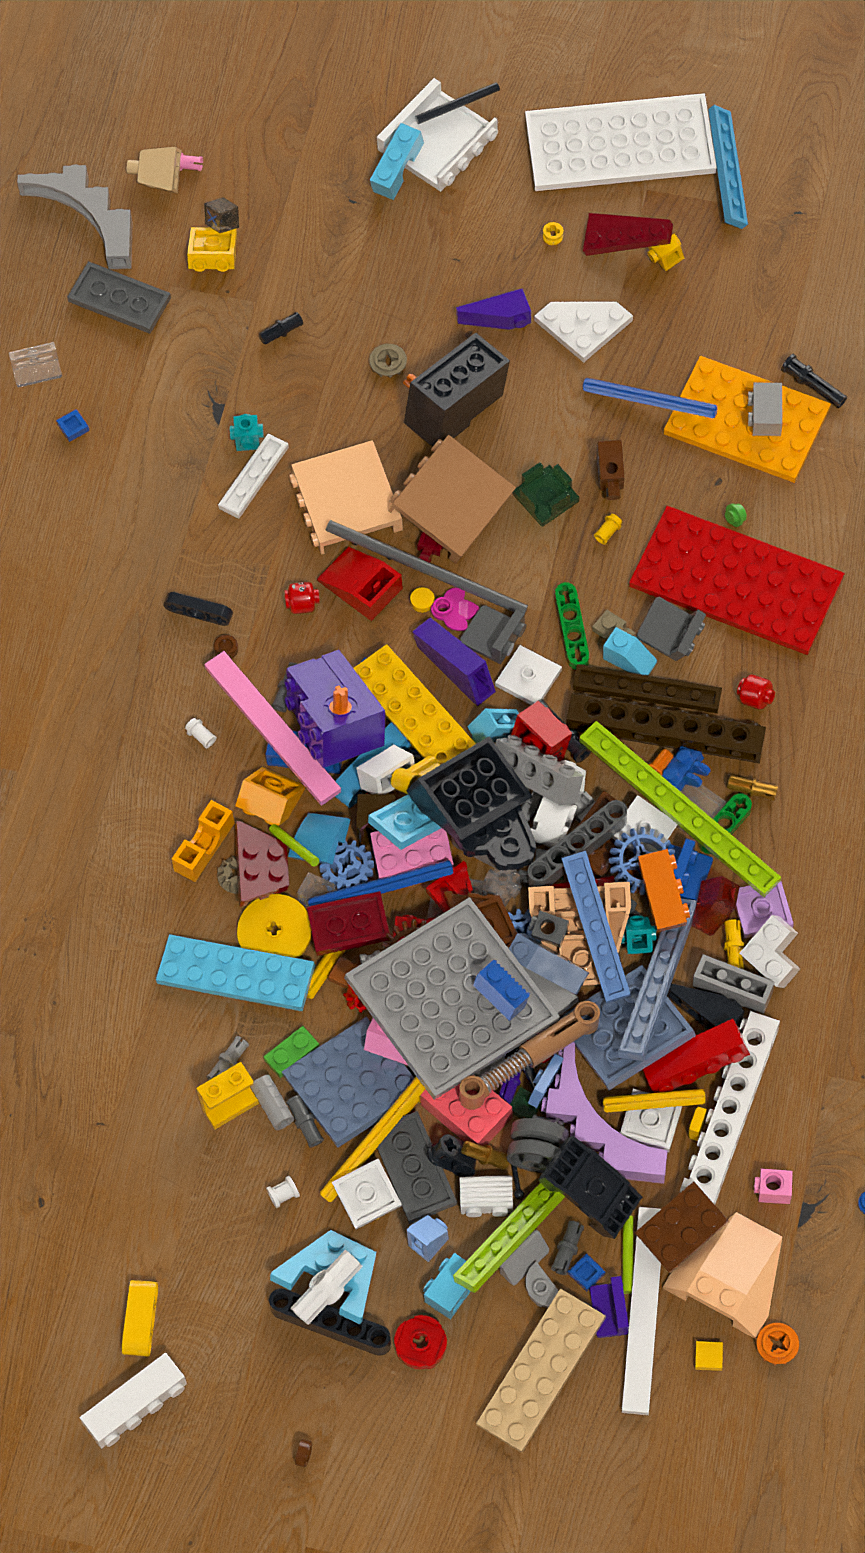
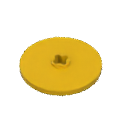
[237,894,312,958]

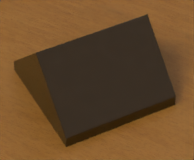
[356,794,397,847]

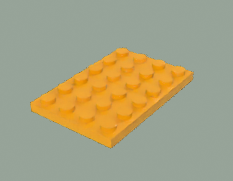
[664,356,831,483]

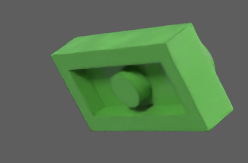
[264,1026,319,1078]

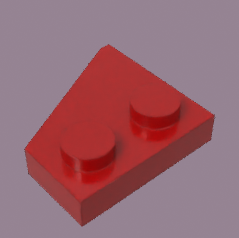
[426,861,473,913]

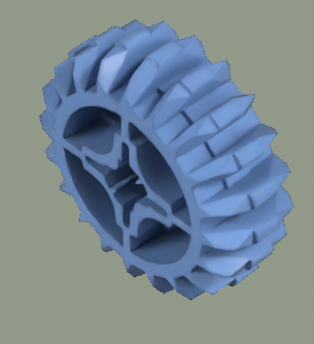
[608,827,677,895]

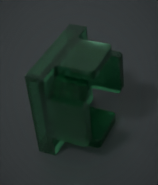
[513,462,580,527]

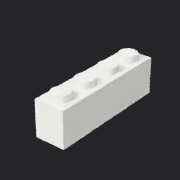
[80,1353,187,1449]

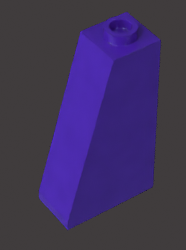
[412,617,496,706]

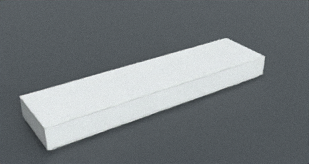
[218,434,289,519]

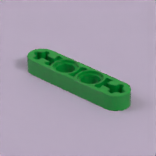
[555,582,589,670]

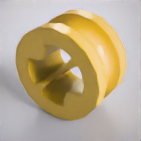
[543,222,564,245]

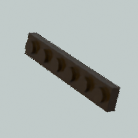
[573,664,722,714]

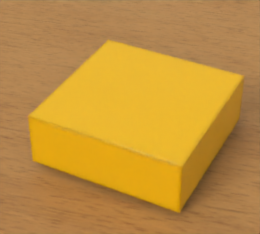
[689,1107,707,1141]
[695,1341,723,1371]

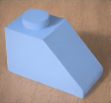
[407,1215,449,1262]

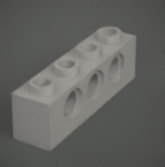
[495,735,584,805]

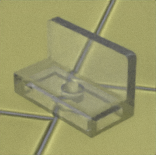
[8,342,62,387]

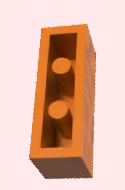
[638,849,690,933]

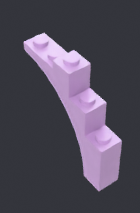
[541,1042,667,1184]

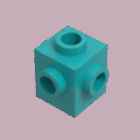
[230,414,264,451]
[621,915,656,954]

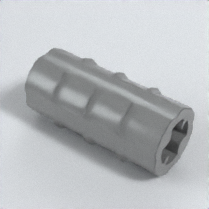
[250,1075,294,1130]

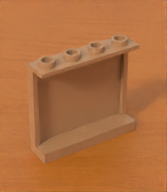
[388,435,516,564]

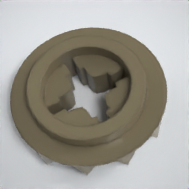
[370,344,407,378]
[217,855,238,893]

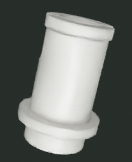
[185,718,217,749]

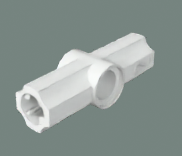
[291,1250,363,1325]

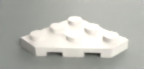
[534,302,633,363]

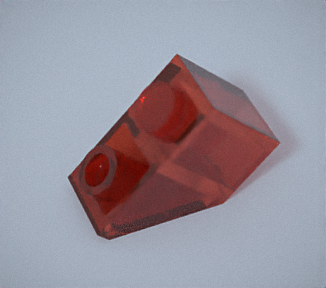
[692,876,740,936]

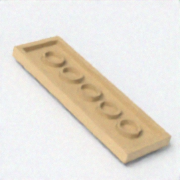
[476,1288,606,1453]

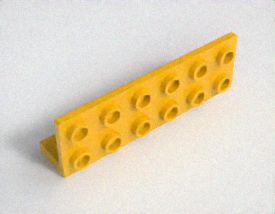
[353,644,476,765]

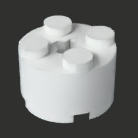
[531,797,577,848]

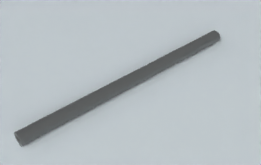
[326,520,528,614]

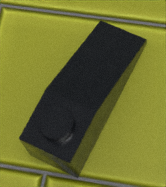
[667,983,744,1030]

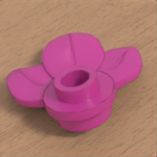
[431,588,479,631]

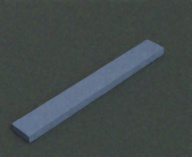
[618,898,698,1061]

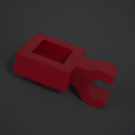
[417,532,444,563]

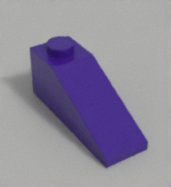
[456,289,531,330]

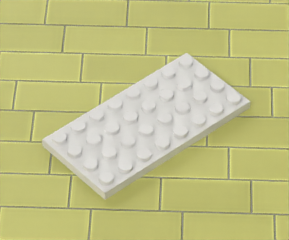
[525,93,717,191]

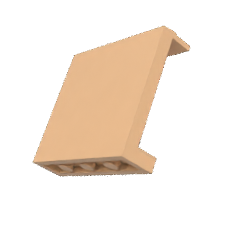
[289,440,403,555]

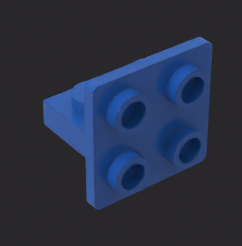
[666,839,713,902]

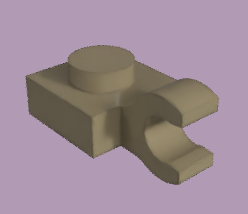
[592,610,636,640]

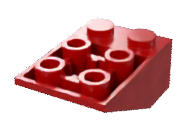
[317,547,403,621]

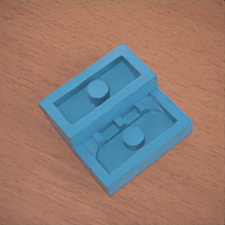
[288,813,351,865]

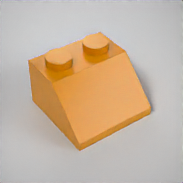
[235,767,305,826]

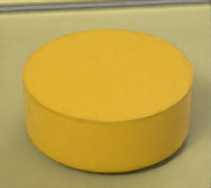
[410,587,435,613]

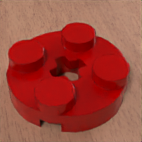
[394,1315,447,1370]

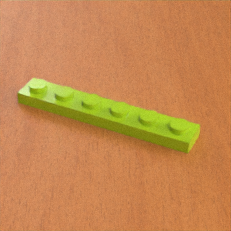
[453,1183,565,1293]

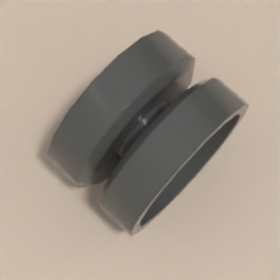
[507,1118,569,1173]

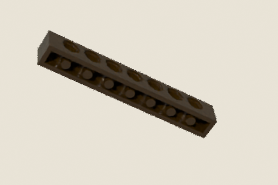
[566,693,766,764]

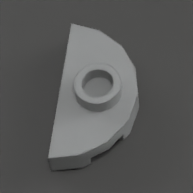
[526,1261,558,1308]

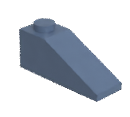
[509,933,589,995]

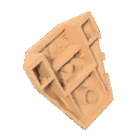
[528,882,631,986]
[663,1212,782,1339]

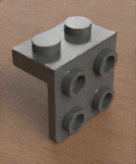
[636,597,706,661]
[460,605,527,665]

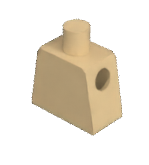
[127,147,182,194]

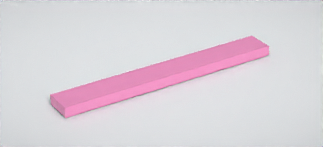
[204,651,341,806]

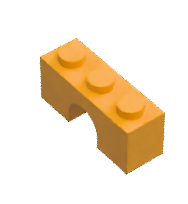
[171,800,235,882]

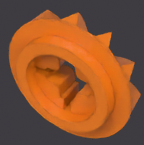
[756,1323,799,1365]

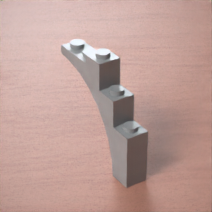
[17,164,133,269]

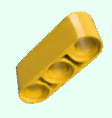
[122,1280,158,1357]

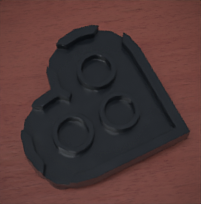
[454,805,536,871]

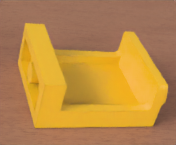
[196,1062,259,1129]

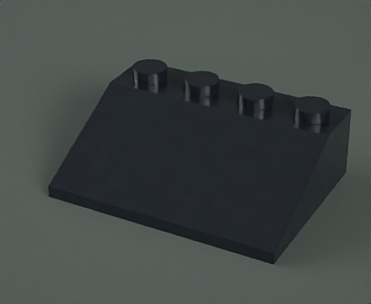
[406,736,533,842]

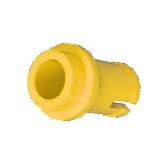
[594,514,622,545]

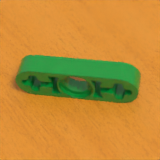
[698,794,752,854]

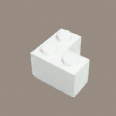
[739,915,800,988]

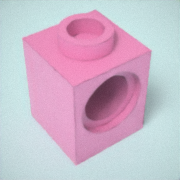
[754,1169,792,1204]

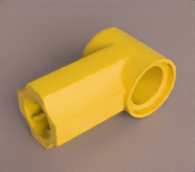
[391,755,440,795]

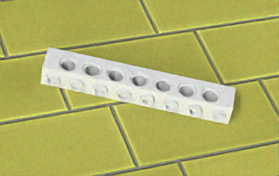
[680,1011,780,1204]

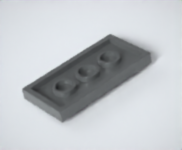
[67,261,171,334]
[370,1111,457,1224]

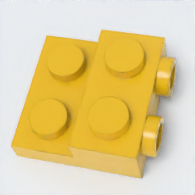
[187,227,237,272]

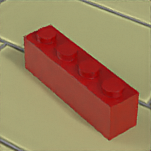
[643,1019,750,1093]

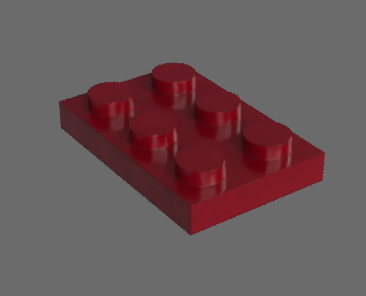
[307,891,390,956]

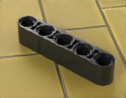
[269,1288,392,1356]

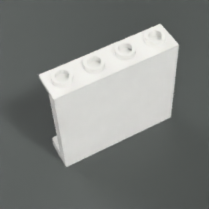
[377,78,498,192]

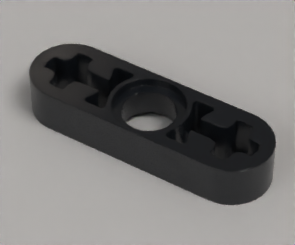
[163,592,233,626]

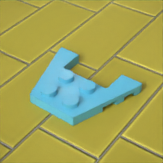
[270,1230,376,1324]

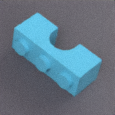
[370,123,424,200]

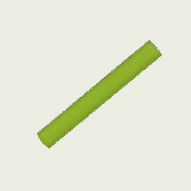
[269,824,319,867]
[622,1215,633,1294]

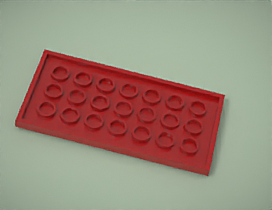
[629,505,845,656]

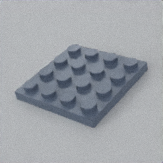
[558,965,696,1090]
[282,1017,414,1148]

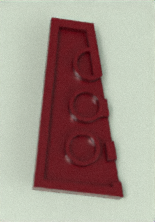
[583,213,673,256]

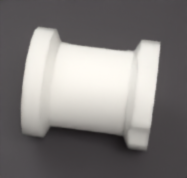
[266,1176,300,1208]

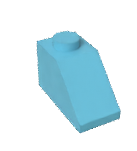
[603,627,657,676]
[467,708,519,743]

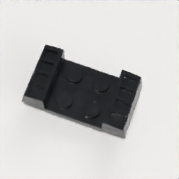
[538,1136,643,1239]

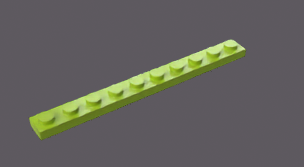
[579,721,781,897]

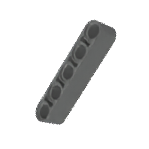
[528,800,627,887]

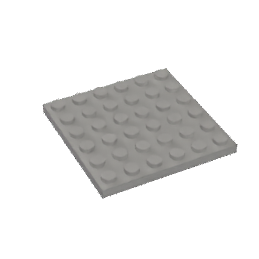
[344,897,560,1100]

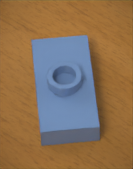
[528,1054,564,1108]

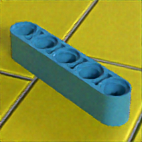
[335,722,411,808]

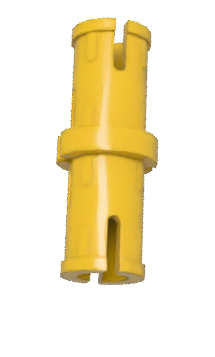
[724,920,744,970]

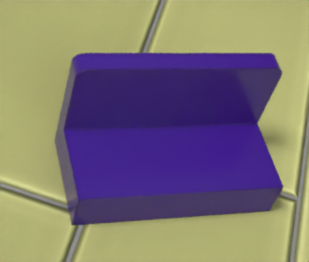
[590,1276,629,1338]

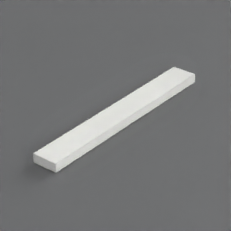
[622,1207,661,1415]

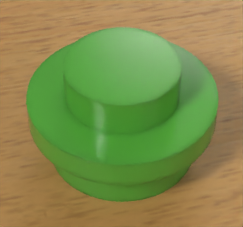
[725,503,747,527]

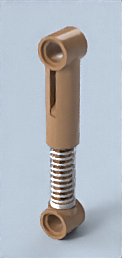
[459,1001,600,1110]

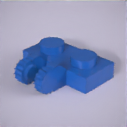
[662,746,711,792]

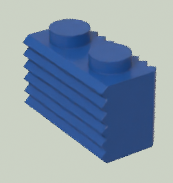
[473,960,530,1021]

